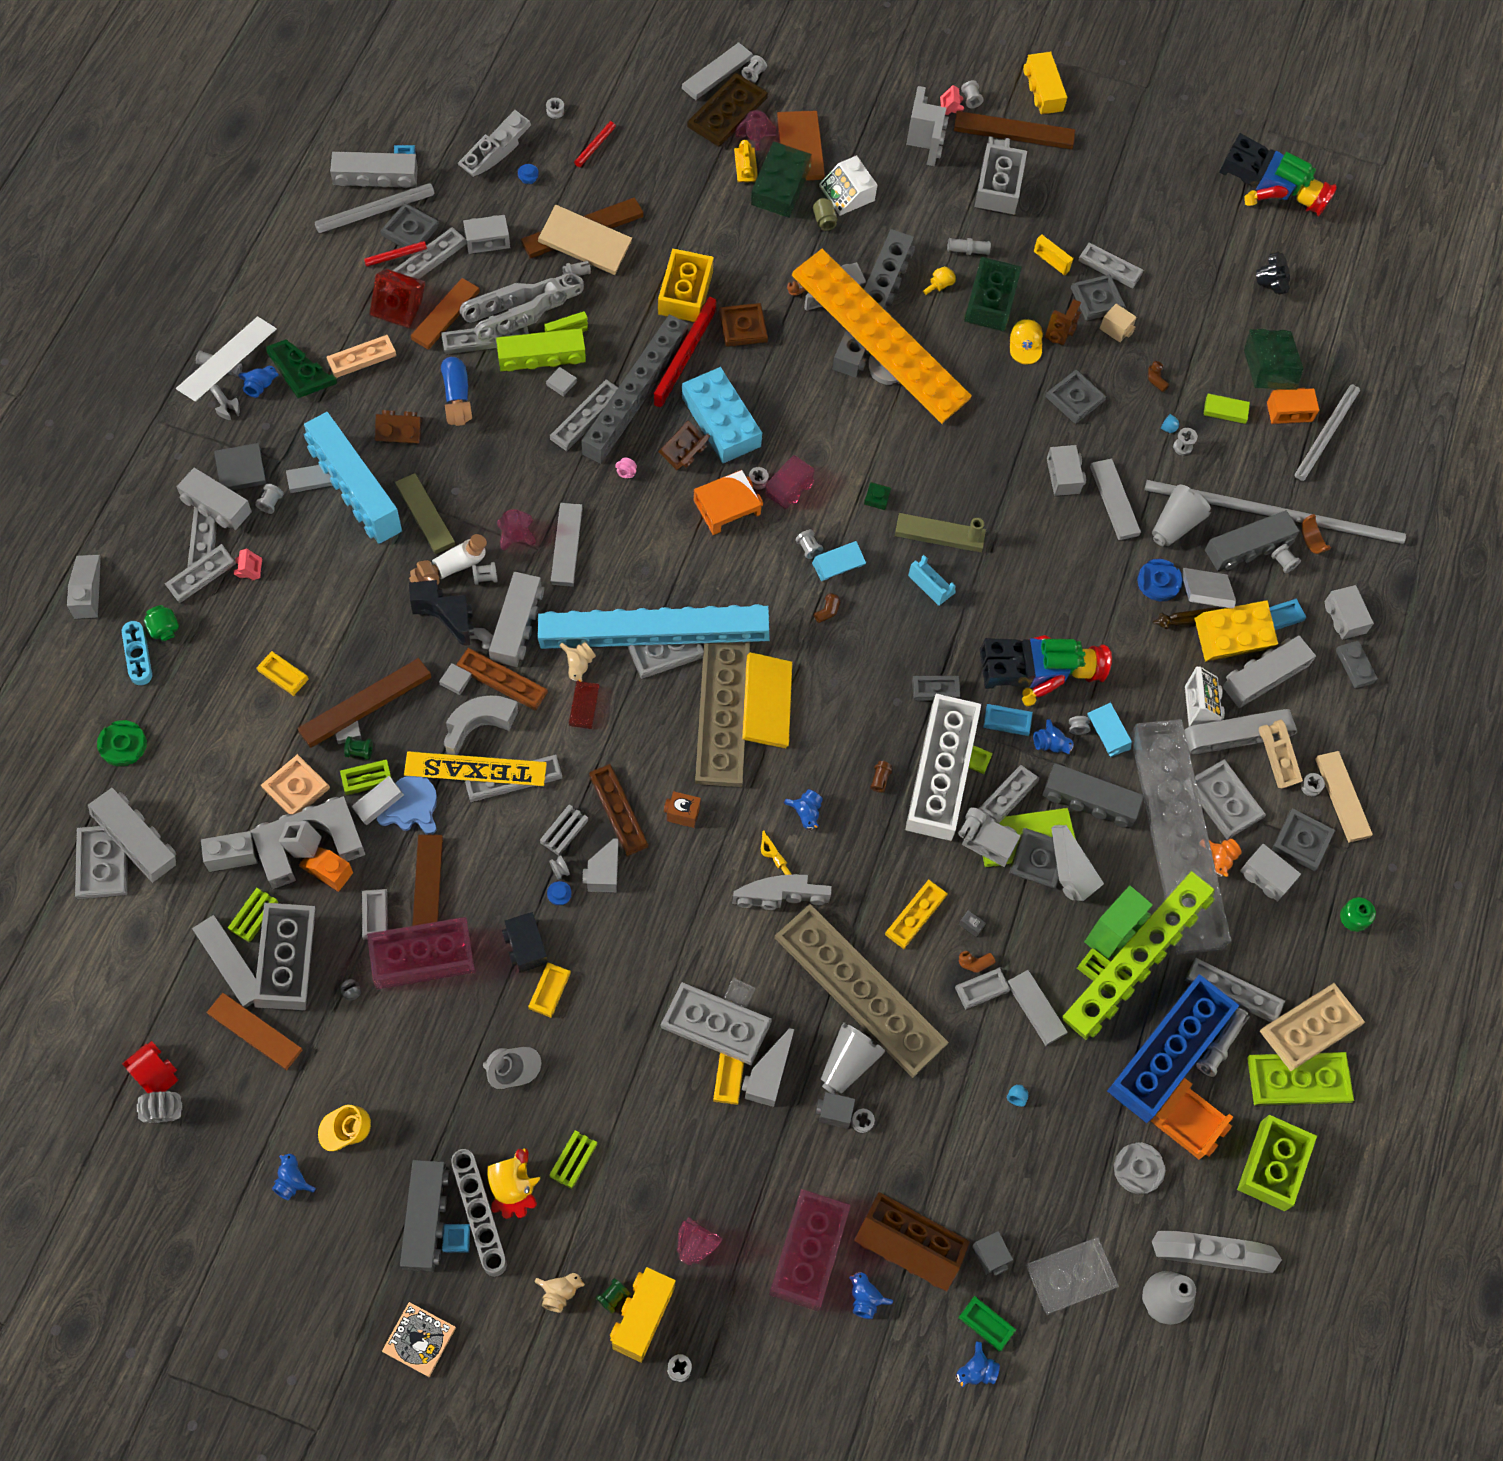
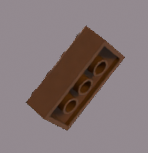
[854,1192,970,1292]

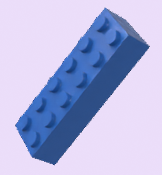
[1107,974,1239,1123]

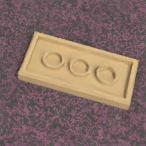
[538,205,632,275]
[1260,983,1365,1071]

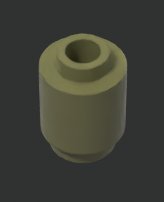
[813,198,837,231]

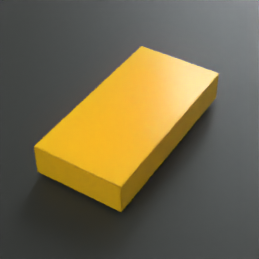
[1034,235,1073,275]
[257,651,309,696]
[528,963,571,1018]
[713,1053,744,1105]

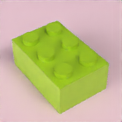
[1237,1115,1317,1211]

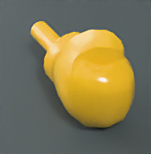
[923,266,956,295]

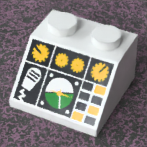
[819,156,877,215]
[1185,667,1225,727]

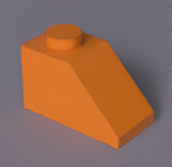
[299,847,353,892]

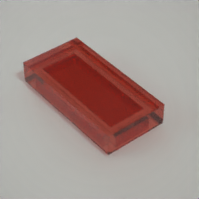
[569,681,600,729]

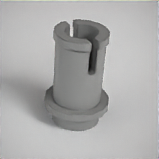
[563,261,591,280]

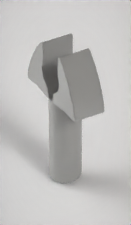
[210,384,240,420]

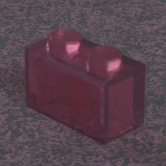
[765,455,815,509]

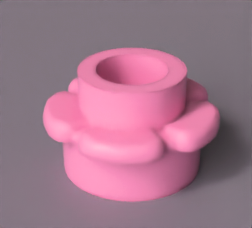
[615,458,637,478]

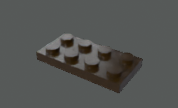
[687,73,768,147]

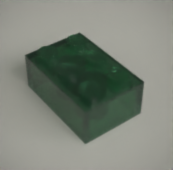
[751,141,812,218]
[964,257,1022,332]
[1244,329,1303,390]

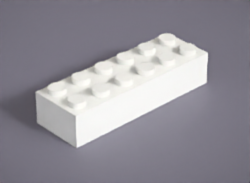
[905,694,981,841]

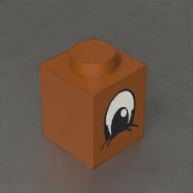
[664,791,701,828]

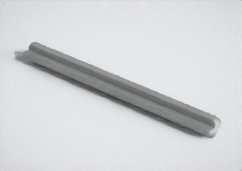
[315,183,434,233]
[1295,384,1360,481]

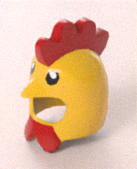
[488,1148,540,1219]

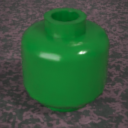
[144,605,179,641]
[1340,897,1376,932]

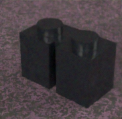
[502,912,548,973]

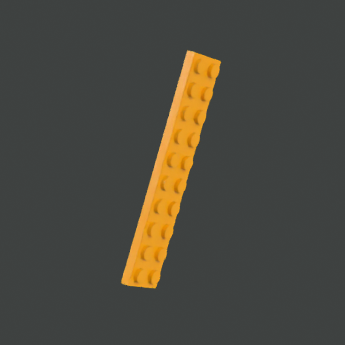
[792,249,972,423]

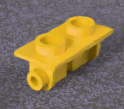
[734,140,758,182]

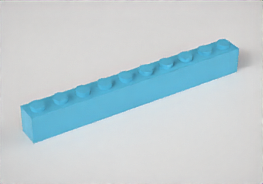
[538,604,770,649]

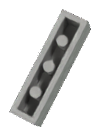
[330,152,418,188]
[489,572,544,667]
[1223,636,1316,708]
[88,788,176,883]

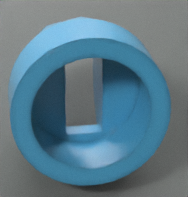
[1160,414,1179,433]
[1007,1085,1028,1107]

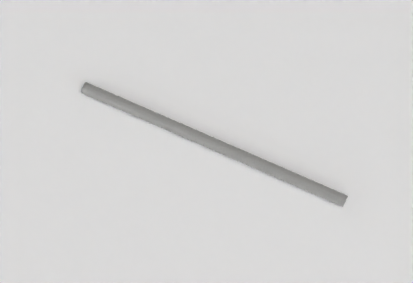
[1145,480,1406,544]

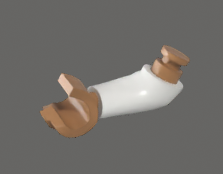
[409,534,487,585]

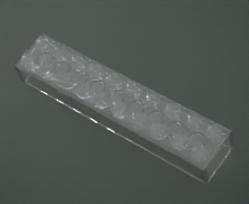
[1130,719,1231,954]

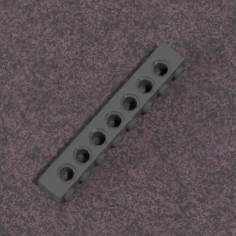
[832,229,915,378]
[582,314,688,464]

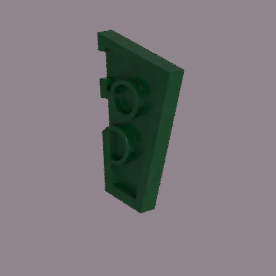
[266,339,337,399]

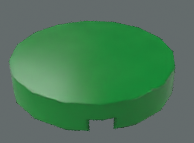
[97,720,147,767]

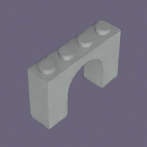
[251,796,365,889]

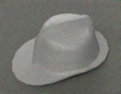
[483,1047,542,1089]

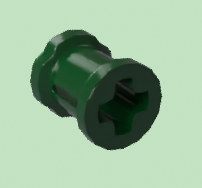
[344,736,373,760]
[596,1278,631,1314]

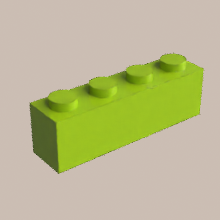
[496,328,586,371]

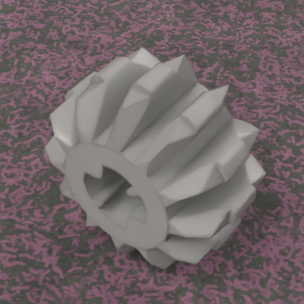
[137,1091,182,1123]

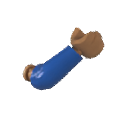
[441,357,472,426]

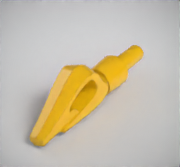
[761,831,792,875]

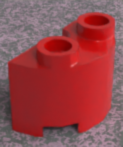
[122,1041,178,1093]

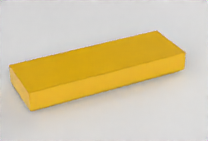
[885,879,948,949]

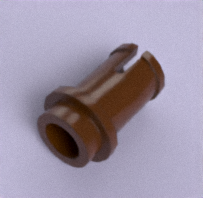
[870,761,893,793]

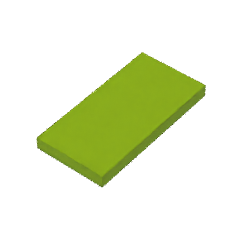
[982,808,1076,867]
[1247,1052,1354,1106]

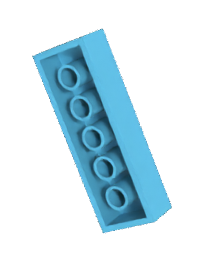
[304,412,402,544]

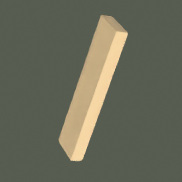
[1315,751,1373,843]

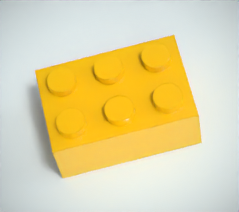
[658,248,714,322]
[1195,600,1278,662]
[610,1267,676,1363]

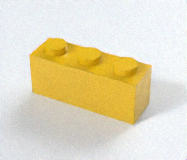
[1024,52,1067,114]

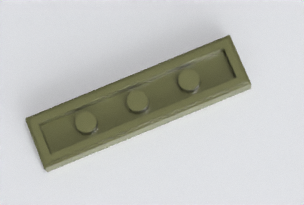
[395,473,455,554]

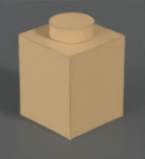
[1100,304,1137,342]

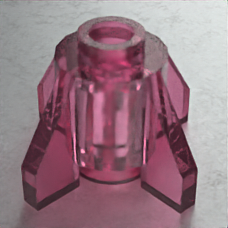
[735,110,776,151]
[497,509,536,551]
[676,1217,723,1266]

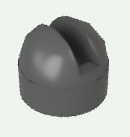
[340,979,361,1000]

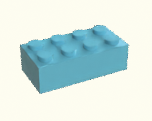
[682,367,762,463]

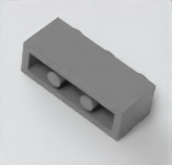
[177,468,252,531]

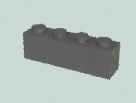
[1205,510,1300,571]
[1042,763,1144,828]
[400,1160,450,1272]

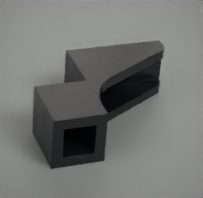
[409,580,474,646]

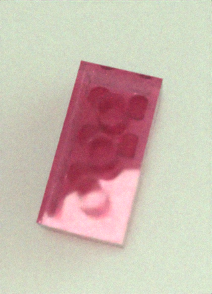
[367,917,475,990]
[769,1189,851,1311]

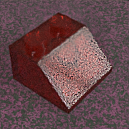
[369,269,425,328]

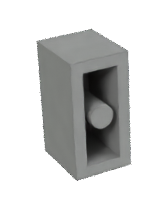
[463,215,510,254]
[1047,445,1086,496]
[1324,585,1374,640]
[201,831,258,872]
[1240,844,1301,902]

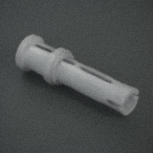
[1196,1008,1250,1077]

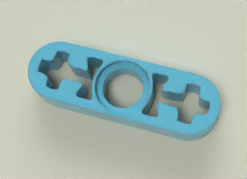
[122,621,152,685]

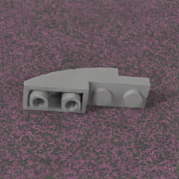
[458,110,531,177]
[732,874,831,910]

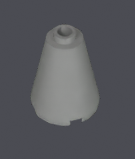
[1152,484,1211,546]
[820,1022,885,1094]
[1142,1271,1196,1325]

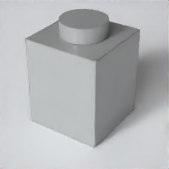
[279,821,322,858]

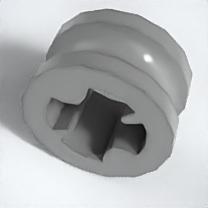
[546,98,565,119]
[749,467,769,490]
[1069,716,1090,735]
[1301,773,1325,797]
[549,855,570,880]
[851,1109,875,1133]

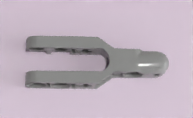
[460,273,584,342]

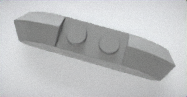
[1152,1231,1282,1273]

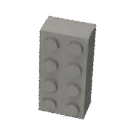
[254,903,315,1010]

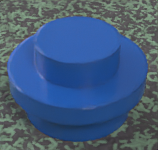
[518,164,538,184]
[547,881,572,905]

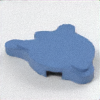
[377,776,437,835]

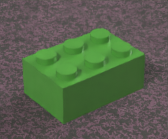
[1084,886,1153,959]

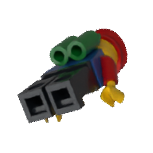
[1219,133,1337,216]
[979,635,1112,706]

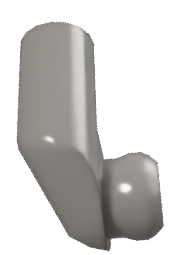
[470,628,493,649]

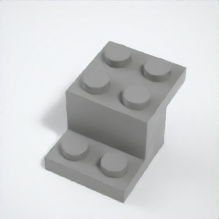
[906,86,949,166]

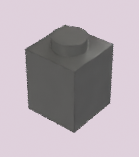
[815,1092,855,1129]
[972,1231,1013,1276]

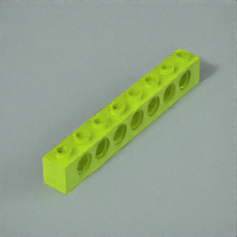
[1063,871,1215,1040]

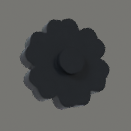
[1256,251,1290,295]

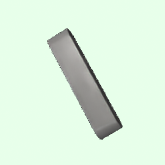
[1183,709,1297,754]
[451,1149,507,1277]

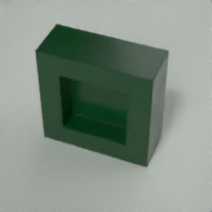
[864,482,891,510]

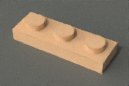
[327,335,396,378]

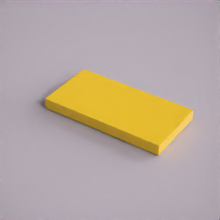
[742,652,792,748]

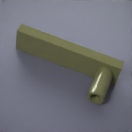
[895,513,986,553]

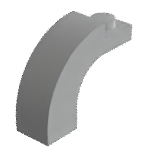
[444,696,518,755]

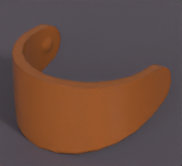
[1302,514,1331,554]

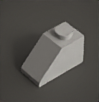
[583,839,618,892]

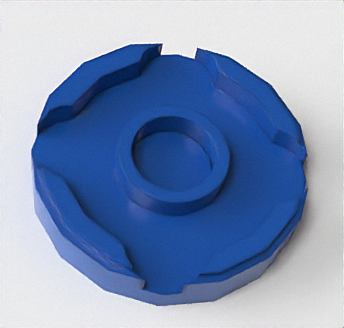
[1137,559,1183,601]

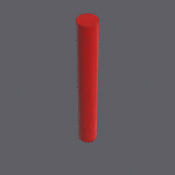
[574,121,616,167]
[364,241,427,267]

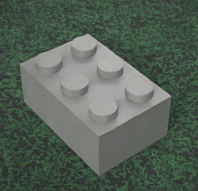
[974,143,1027,215]

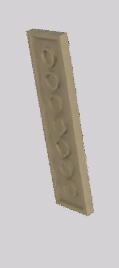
[695,642,750,787]
[775,904,949,1078]

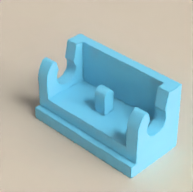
[812,541,866,581]
[908,555,956,606]
[1087,703,1132,757]

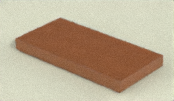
[777,111,825,181]

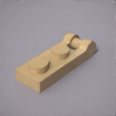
[1259,719,1303,788]

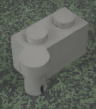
[958,808,1021,867]

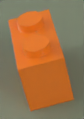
[1267,388,1319,424]

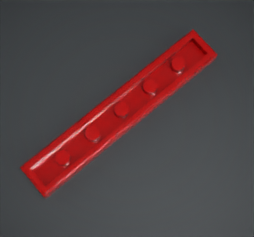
[654,297,716,408]

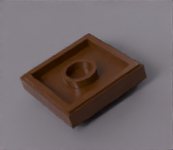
[719,303,768,347]

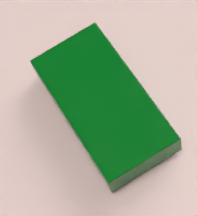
[958,1296,1017,1352]

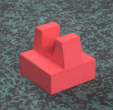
[940,86,964,115]
[234,549,262,580]

